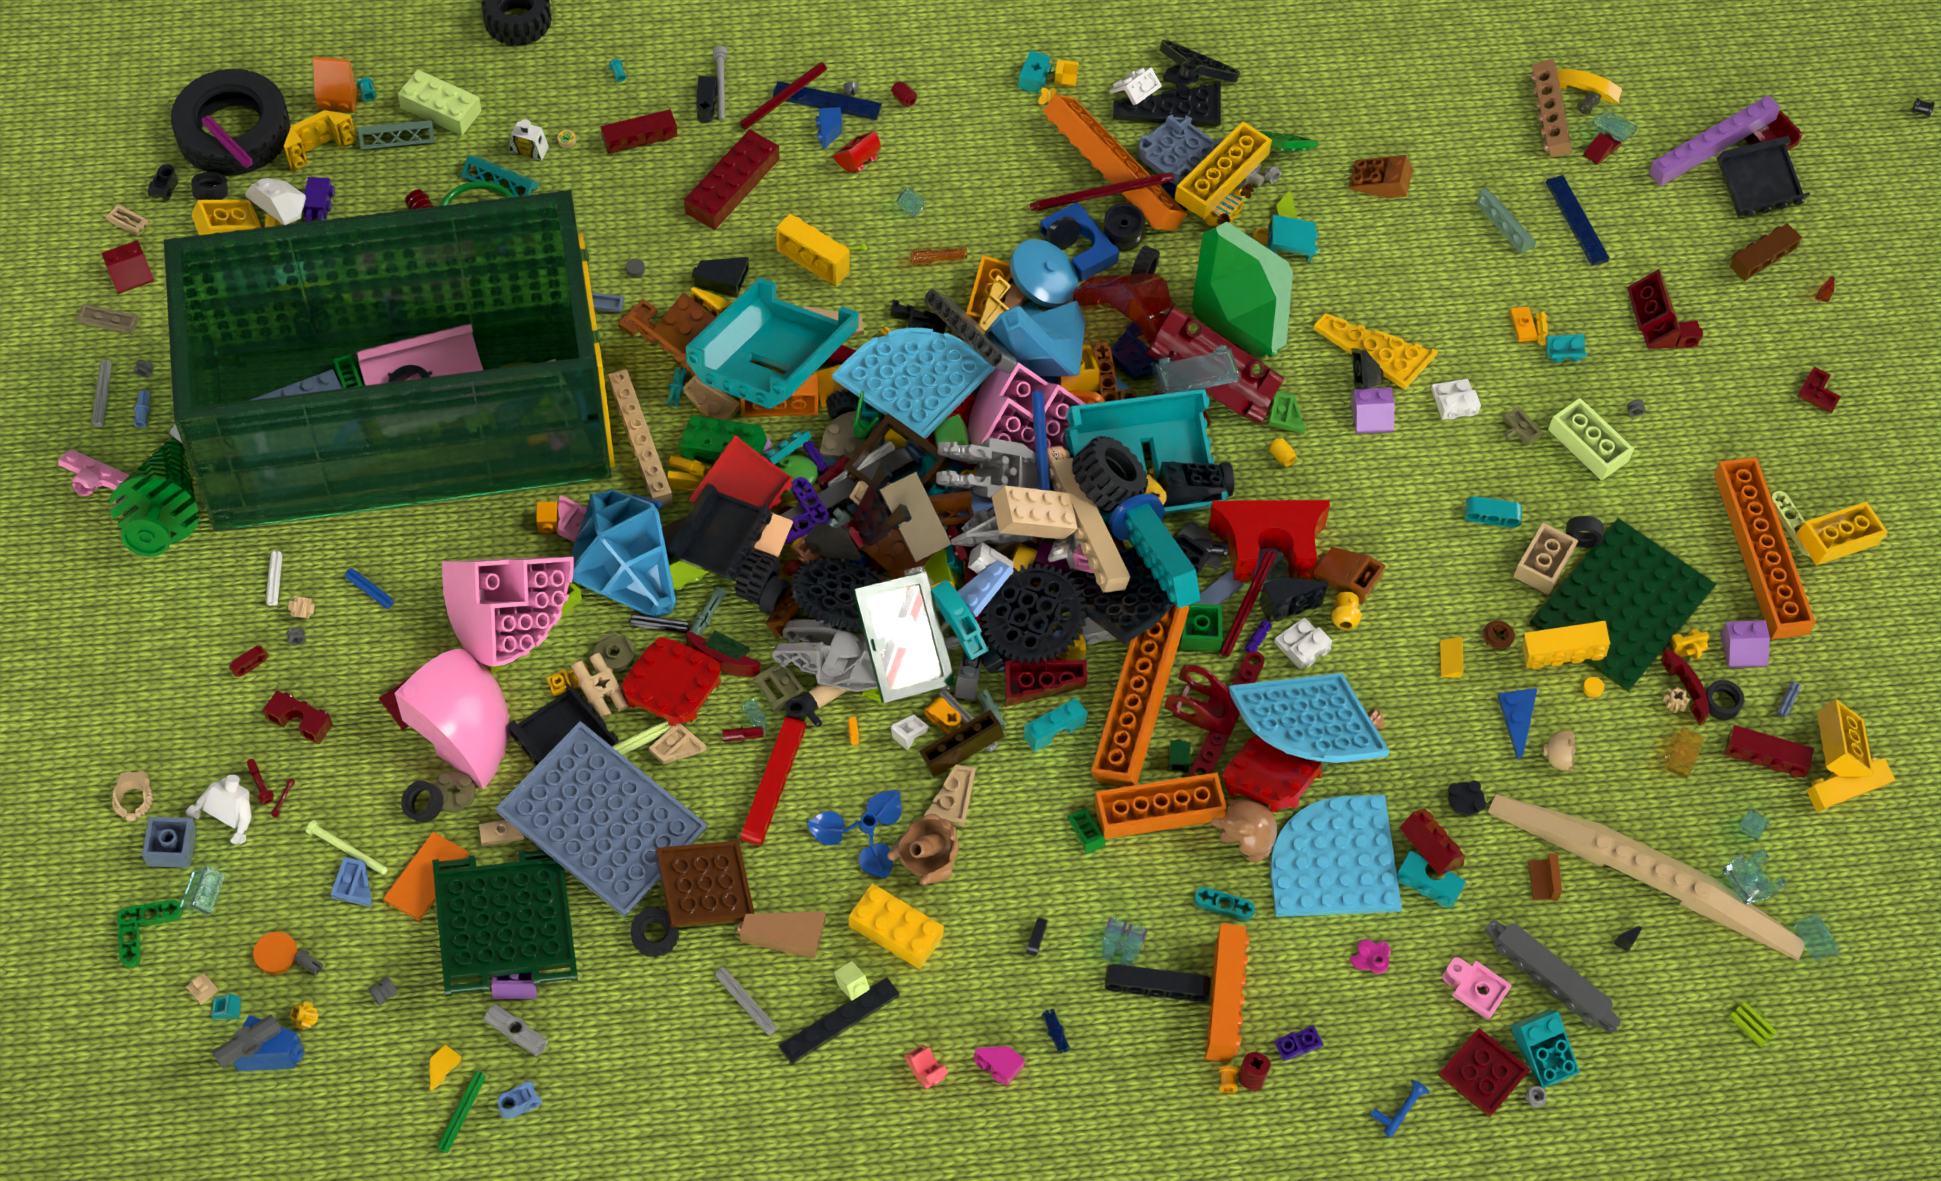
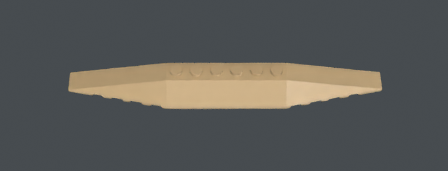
[1488,794,1806,960]

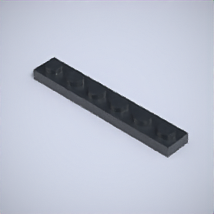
[779,977,899,1065]

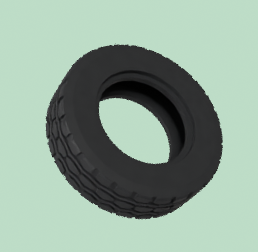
[171,69,291,176]

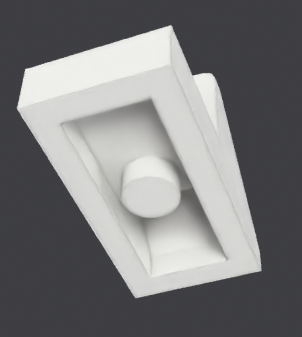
[891,715,929,750]

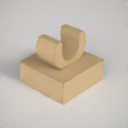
[186,973,218,1005]

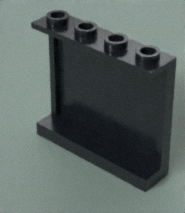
[1717,136,1810,218]
[668,483,773,581]
[507,684,619,766]

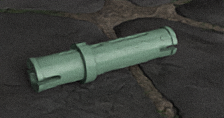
[690,586,727,636]

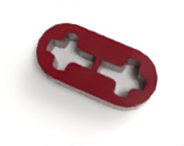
[229,646,268,677]

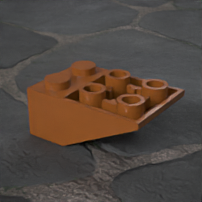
[1348,155,1413,198]
[1313,547,1386,605]

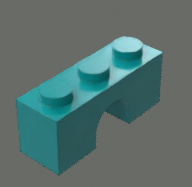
[1023,698,1087,752]
[1397,850,1466,909]

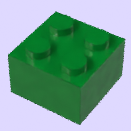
[1179,604,1223,652]

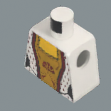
[509,120,549,161]

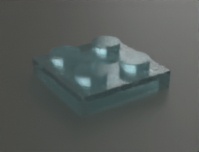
[1592,110,1638,141]

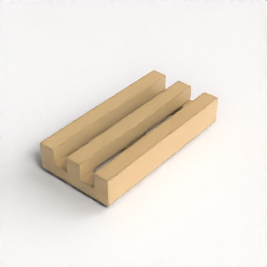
[106,204,149,236]

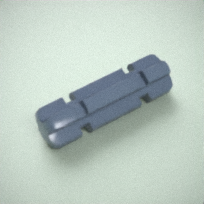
[1777,682,1801,717]

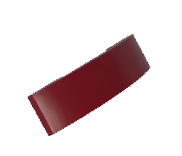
[686,631,761,677]
[1660,649,1709,726]

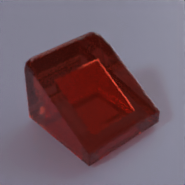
[1815,276,1835,302]

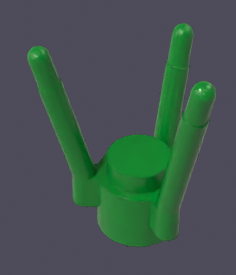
[852,391,882,440]

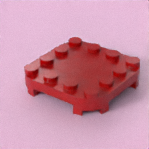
[622,637,721,726]
[1223,734,1323,813]

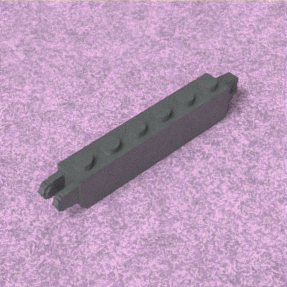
[1484,919,1621,1034]

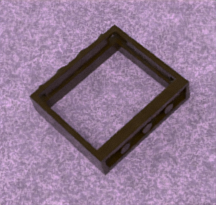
[844,413,952,493]

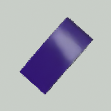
[1274,1025,1324,1061]

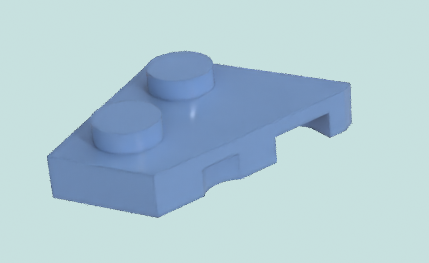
[331,857,372,907]

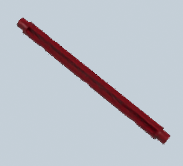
[1030,172,1174,211]

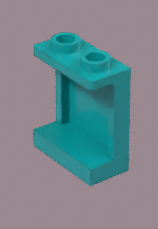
[1267,214,1318,262]

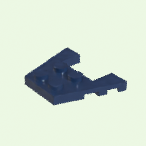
[1111,316,1171,380]

